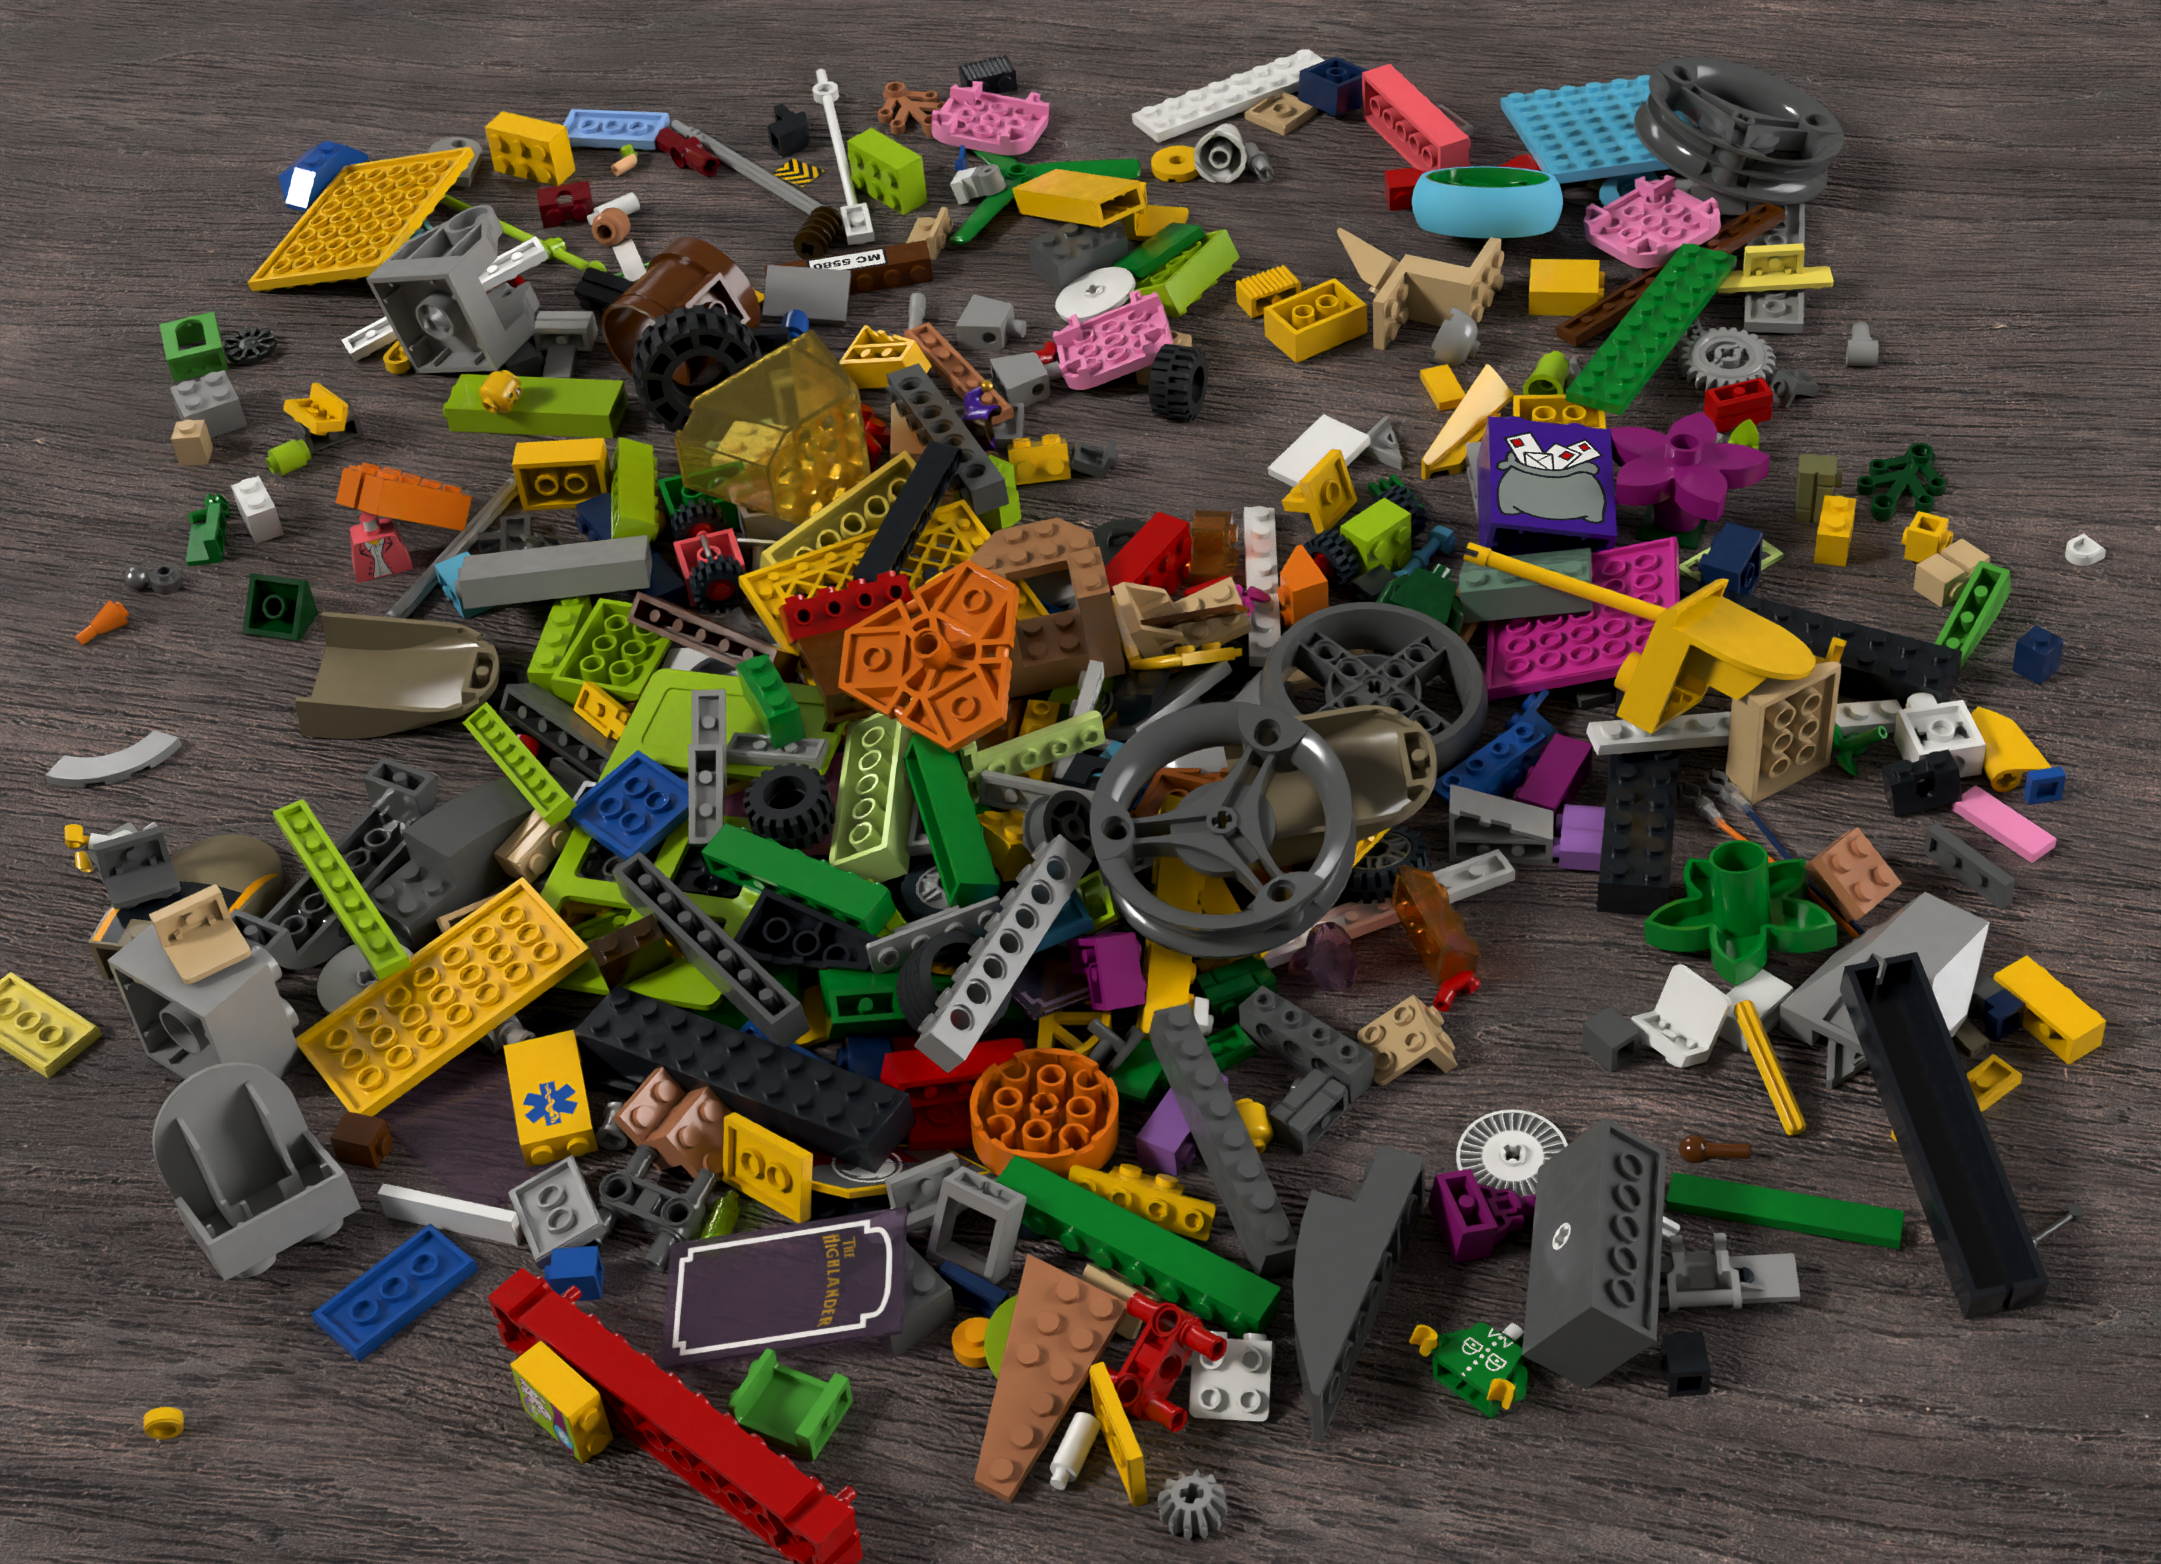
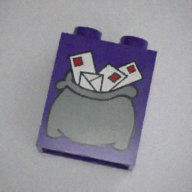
[1477,416,1617,556]

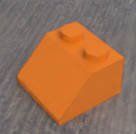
[1277,544,1329,630]

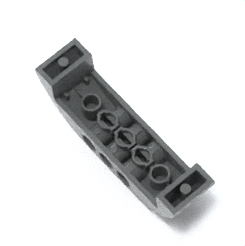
[230,757,437,970]

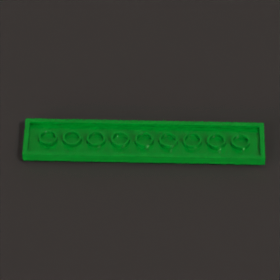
[1565,243,1737,416]

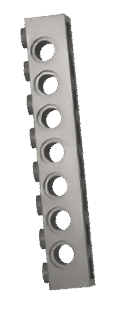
[914,834,1092,1073]

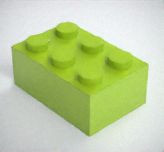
[847,128,928,215]

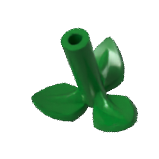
[1832,722,1887,776]

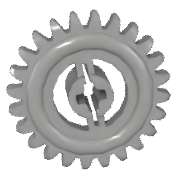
[1678,327,1776,390]

